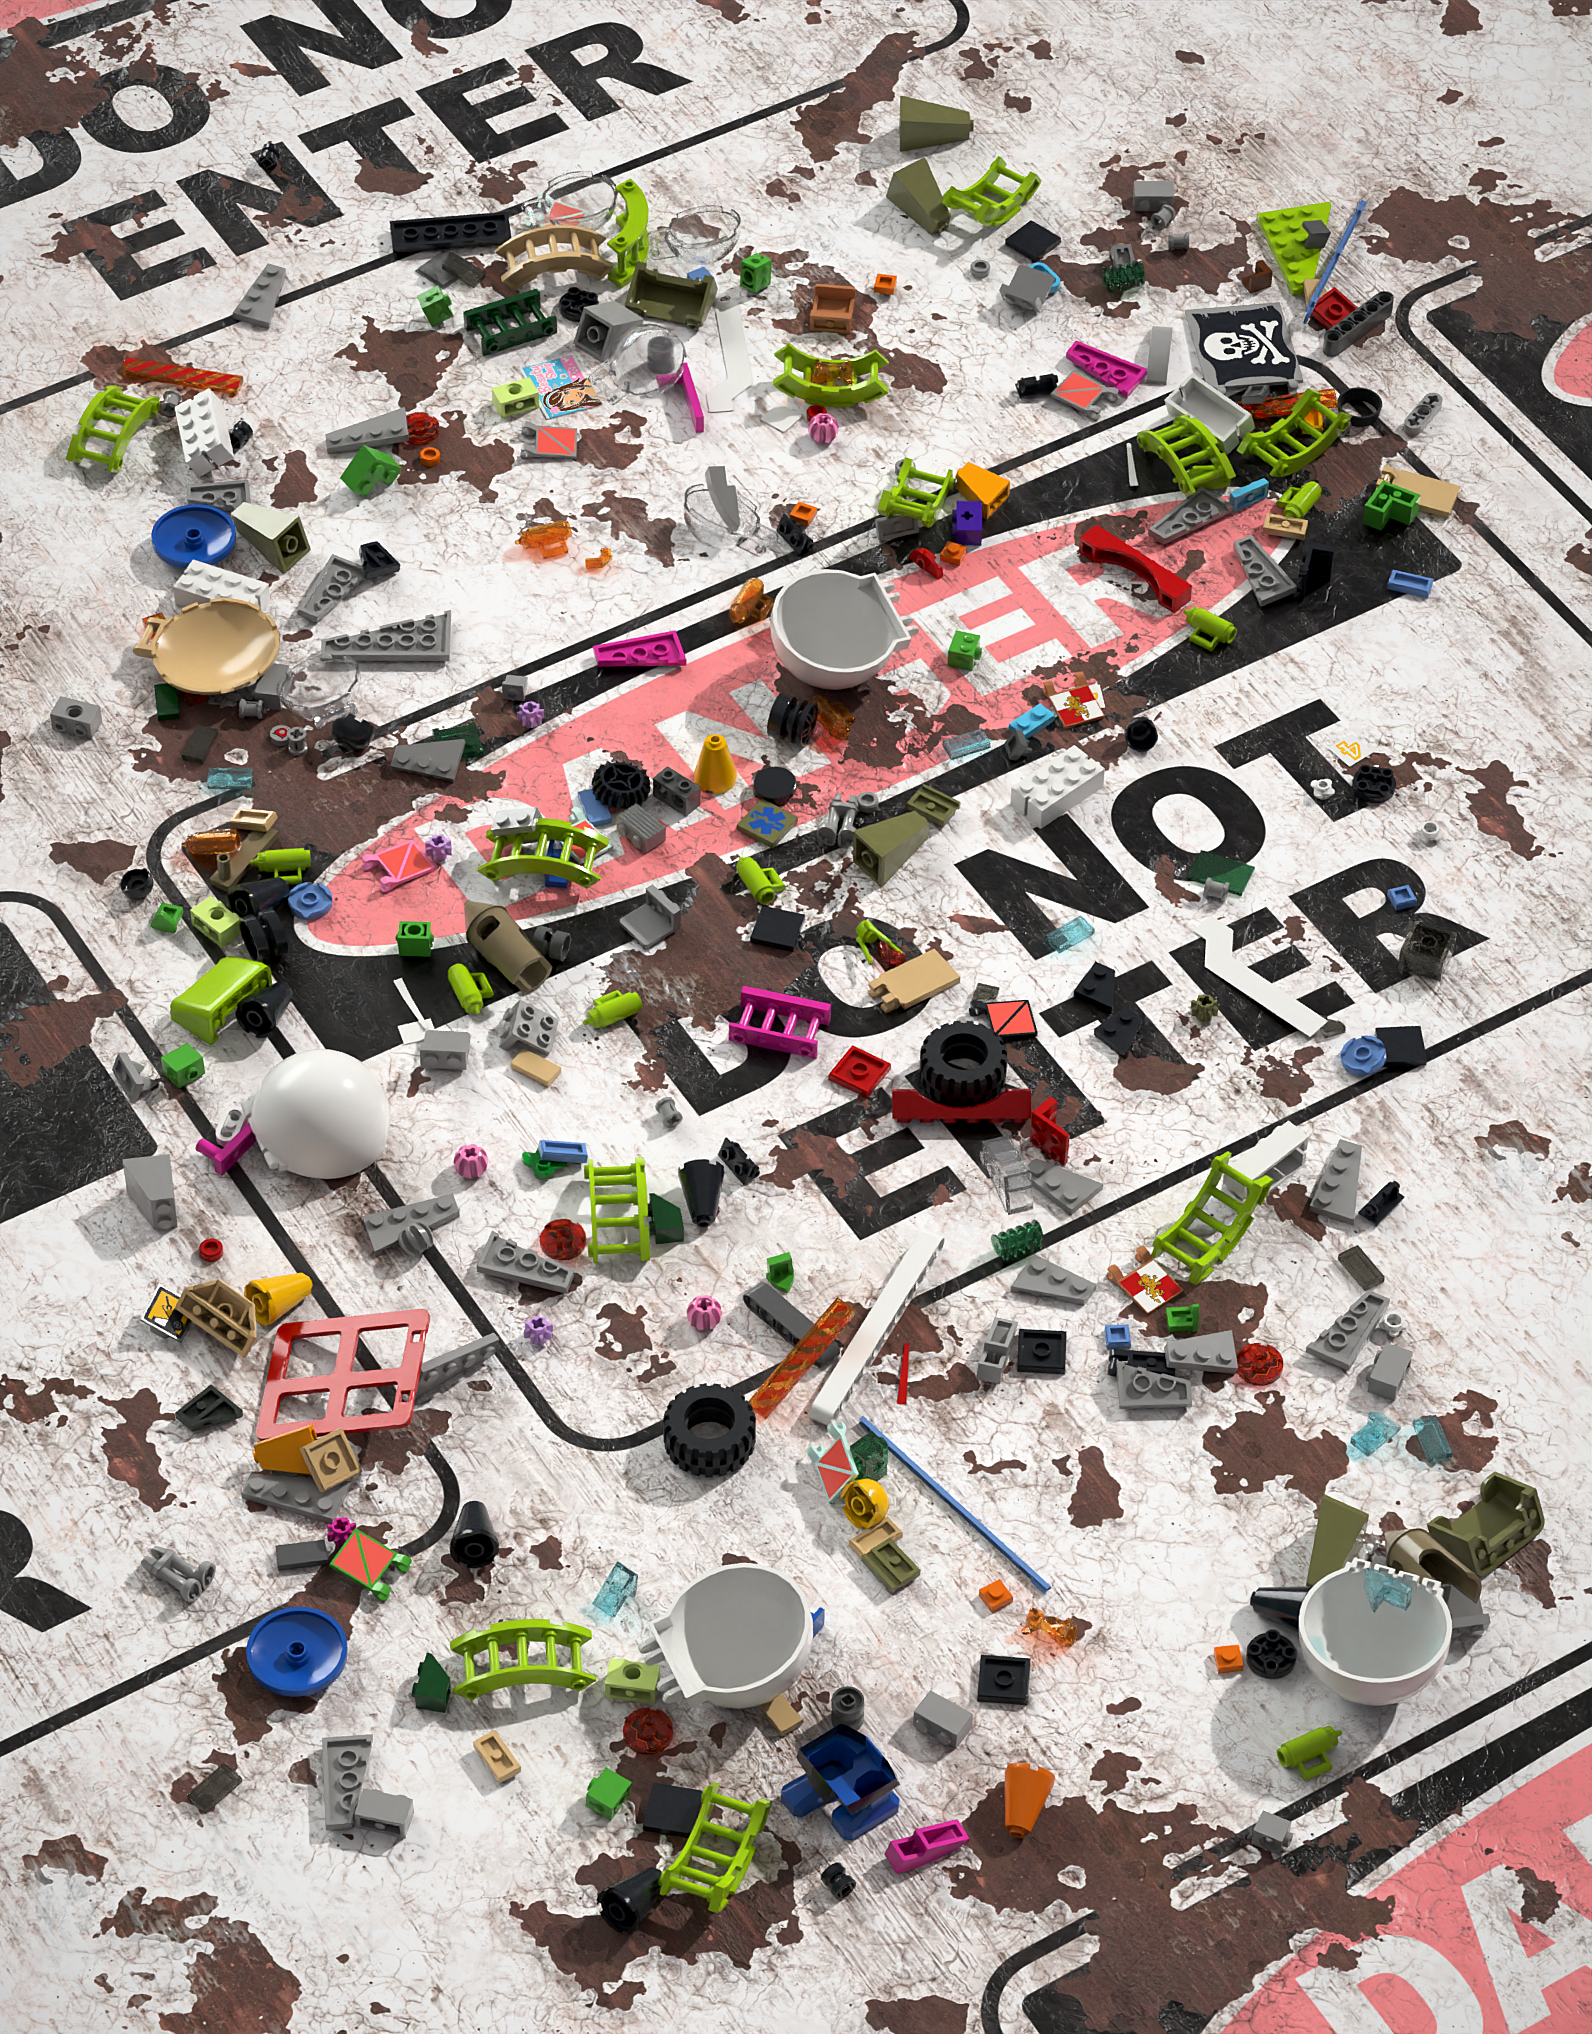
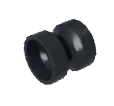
[258,143,281,171]
[228,420,253,449]
[820,1862,856,1899]

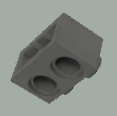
[653,766,700,817]

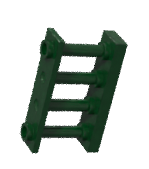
[463,288,557,356]

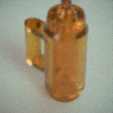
[515,520,572,559]
[729,578,775,623]
[809,695,855,740]
[181,828,242,854]

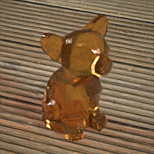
[811,359,854,385]
[1021,1608,1078,1648]

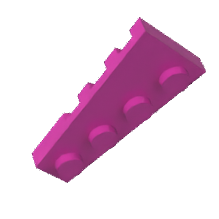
[1066,341,1147,398]
[593,630,686,667]

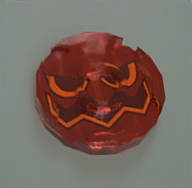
[405,412,440,445]
[539,1219,586,1261]
[1237,1343,1283,1386]
[623,1708,673,1755]

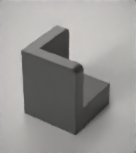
[1302,220,1331,249]

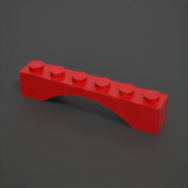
[1079,524,1192,613]
[892,1089,1031,1123]

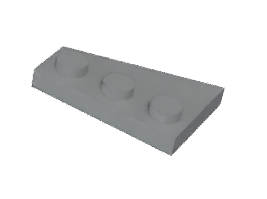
[186,480,251,512]
[390,739,466,782]
[1020,1158,1103,1215]
[1011,1254,1096,1306]
[1164,1330,1238,1374]
[1116,1361,1192,1409]

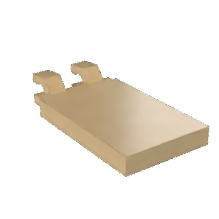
[1375,465,1461,519]
[868,949,960,1013]

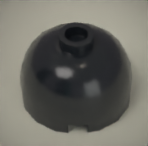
[331,712,376,752]

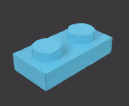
[1229,478,1269,513]
[1008,703,1055,739]

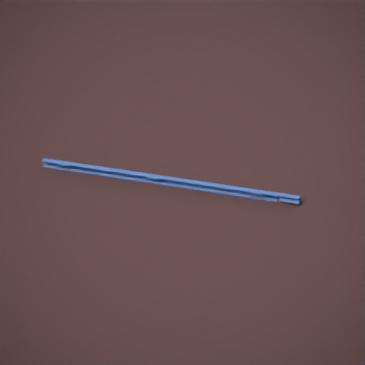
[1303,197,1368,324]
[859,1416,1051,1593]

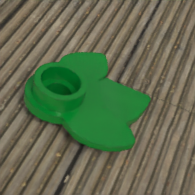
[522,1148,568,1179]

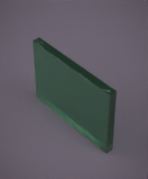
[1187,850,1255,896]

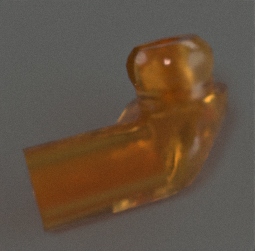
[585,548,613,569]

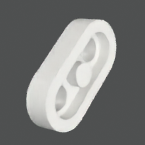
[216,1106,247,1147]

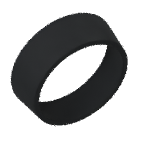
[1337,387,1382,427]

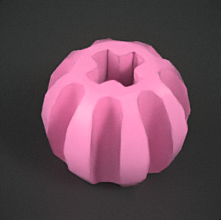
[808,413,839,444]
[453,1144,488,1179]
[686,1295,722,1331]

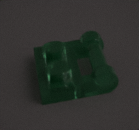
[432,721,483,759]

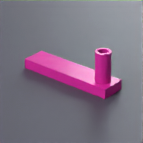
[656,362,704,433]
[195,1123,257,1176]

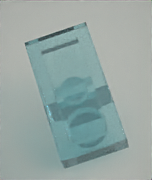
[1350,1412,1401,1457]
[592,1561,638,1617]
[1364,1567,1412,1613]

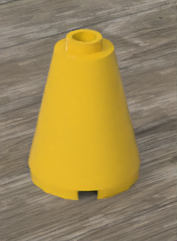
[693,734,737,794]
[244,1273,313,1326]

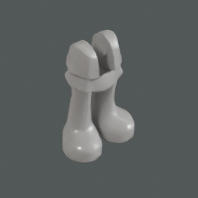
[816,793,859,848]
[141,1546,216,1602]

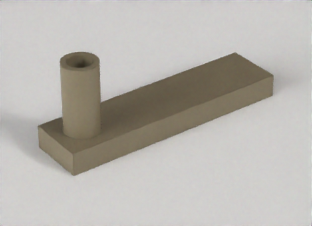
[210,828,279,893]

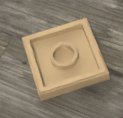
[299,1427,363,1493]

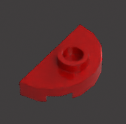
[909,548,943,580]

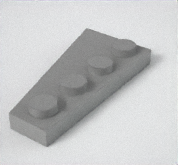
[233,263,286,329]
[325,407,409,454]
[1148,486,1234,545]
[1233,535,1297,606]
[297,554,365,623]
[1309,1139,1362,1225]
[362,1194,460,1257]
[477,1231,574,1294]
[1306,1290,1390,1371]
[406,1333,499,1400]
[241,1474,351,1524]
[322,1734,373,1830]

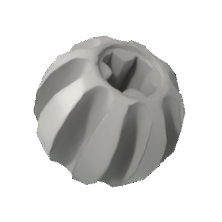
[398,1222,434,1257]

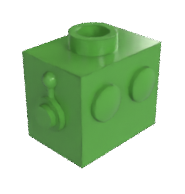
[740,253,772,293]
[417,285,454,327]
[948,630,982,671]
[395,921,434,957]
[161,1043,205,1088]
[585,1767,632,1821]

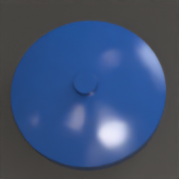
[151,504,236,569]
[246,1607,348,1697]

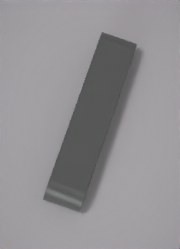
[1323,291,1394,357]
[743,1281,840,1368]

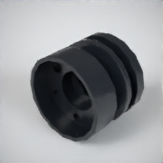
[767,693,818,747]

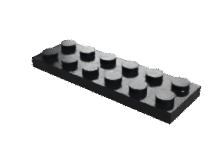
[389,211,512,253]

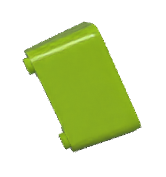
[170,956,272,1045]

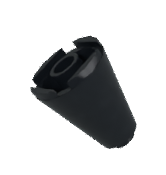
[227,877,289,918]
[235,982,293,1038]
[678,1159,725,1227]
[449,1501,499,1568]
[1250,1586,1313,1633]
[596,1867,662,1934]

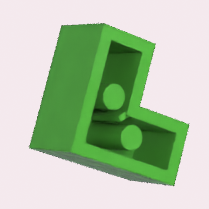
[340,445,402,497]
[1363,481,1421,531]

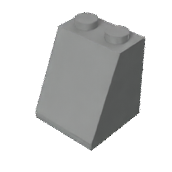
[573,301,644,362]
[122,1154,178,1230]

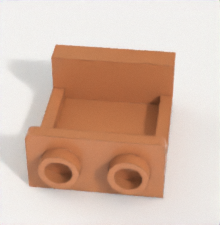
[810,284,855,334]

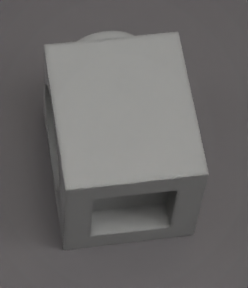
[1251,1810,1294,1855]

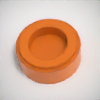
[420,447,440,467]

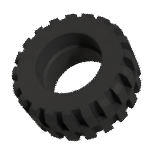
[919,1021,1007,1107]
[663,1383,756,1478]

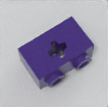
[952,501,982,546]

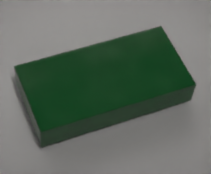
[154,683,180,721]

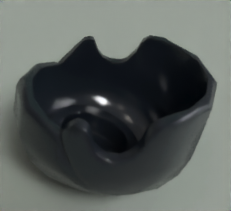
[1124,716,1158,752]
[119,868,154,900]

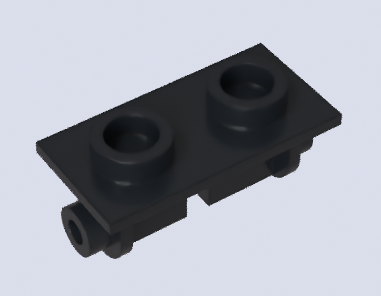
[1015,373,1058,399]
[776,514,814,555]
[718,1137,760,1185]
[1358,1181,1405,1225]

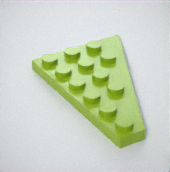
[1256,202,1331,296]

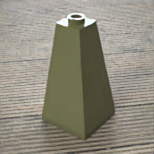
[899,96,974,152]
[886,158,951,235]
[231,502,311,573]
[853,811,929,887]
[1306,1494,1369,1586]

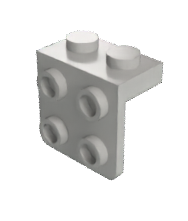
[999,265,1055,312]
[491,807,550,844]
[620,884,681,948]
[499,1000,558,1054]
[420,1030,471,1070]
[1443,1586,1491,1638]

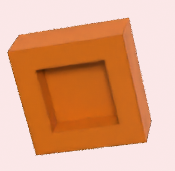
[874,273,897,295]
[790,501,817,527]
[940,541,967,566]
[979,1579,1013,1613]
[1214,1645,1243,1674]

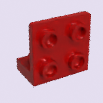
[1030,1096,1070,1165]

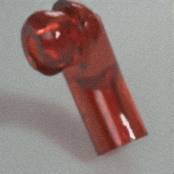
[877,941,906,965]

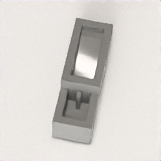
[705,466,740,532]
[976,1317,1018,1384]

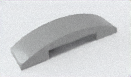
[1146,326,1173,385]

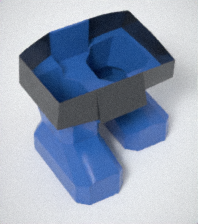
[781,1723,900,1841]

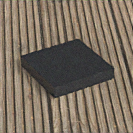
[1005,220,1061,262]
[750,905,805,952]
[1375,1026,1427,1067]
[1017,1329,1067,1374]
[977,1654,1031,1705]
[643,1783,703,1838]

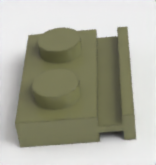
[906,784,961,827]
[861,1538,921,1593]

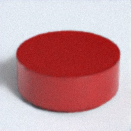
[806,405,827,422]
[199,1238,223,1262]

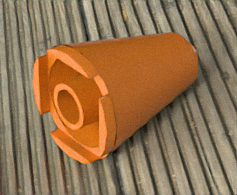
[1004,1763,1055,1838]

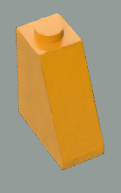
[955,462,1010,520]
[252,1424,318,1474]

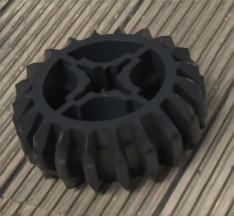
[591,759,651,811]

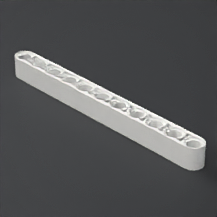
[809,1229,945,1425]

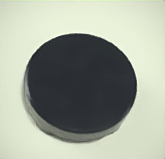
[559,287,599,322]
[1352,765,1396,803]
[753,767,797,807]
[1246,1629,1297,1679]

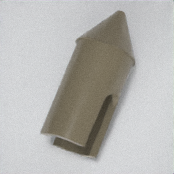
[464,901,552,994]
[1385,1528,1482,1619]

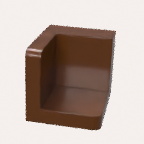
[1241,260,1273,294]

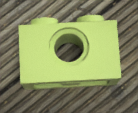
[492,377,539,419]
[190,896,241,948]
[605,1658,660,1704]

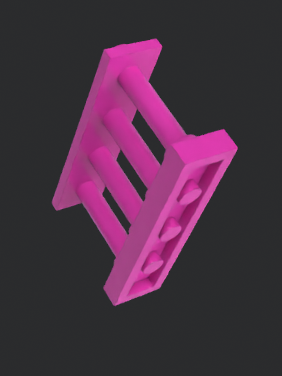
[729,986,831,1059]

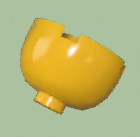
[841,1478,889,1529]

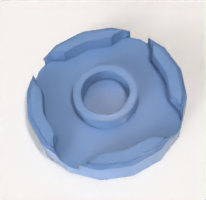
[288,882,332,920]
[1341,1035,1386,1076]

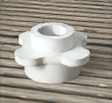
[1311,779,1335,800]
[1417,821,1442,842]
[1379,1312,1408,1337]

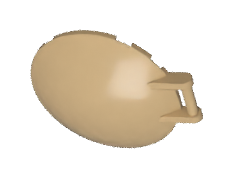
[133,598,280,695]

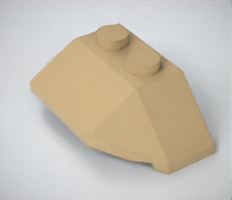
[175,1279,256,1358]

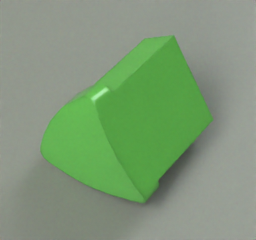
[150,902,183,933]
[766,1252,794,1293]
[1166,1304,1199,1332]

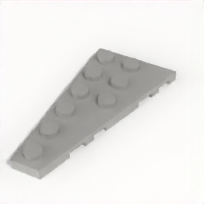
[320,610,452,661]

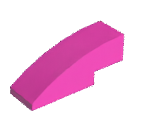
[884,1819,970,1874]

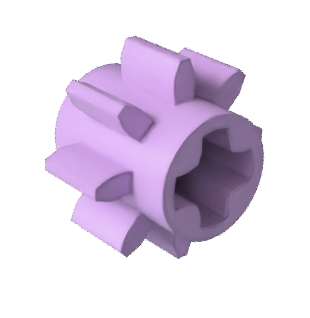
[517,702,544,728]
[425,835,452,862]
[524,1316,553,1346]

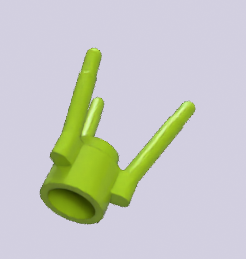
[856,920,903,965]

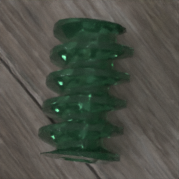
[1101,260,1145,291]
[991,1219,1043,1262]

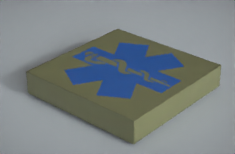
[737,799,798,848]

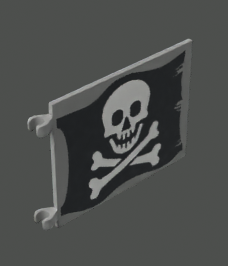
[1185,302,1303,396]

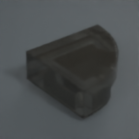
[972,983,1000,1002]
[1320,1016,1346,1038]

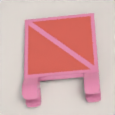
[362,840,435,893]

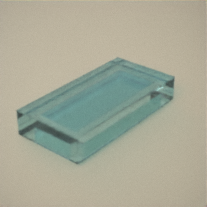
[942,728,991,760]
[207,768,253,790]
[1046,915,1095,954]
[1412,1415,1453,1463]

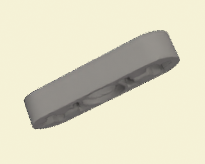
[1403,393,1443,436]

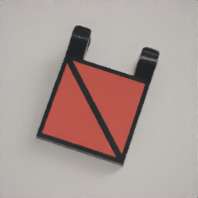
[969,1000,1038,1039]

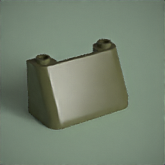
[625,261,718,329]
[1427,1472,1545,1576]

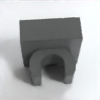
[1004,729,1032,761]

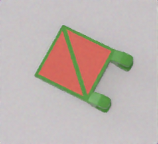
[329,1528,412,1602]

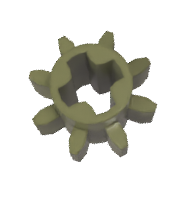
[1191,994,1218,1022]

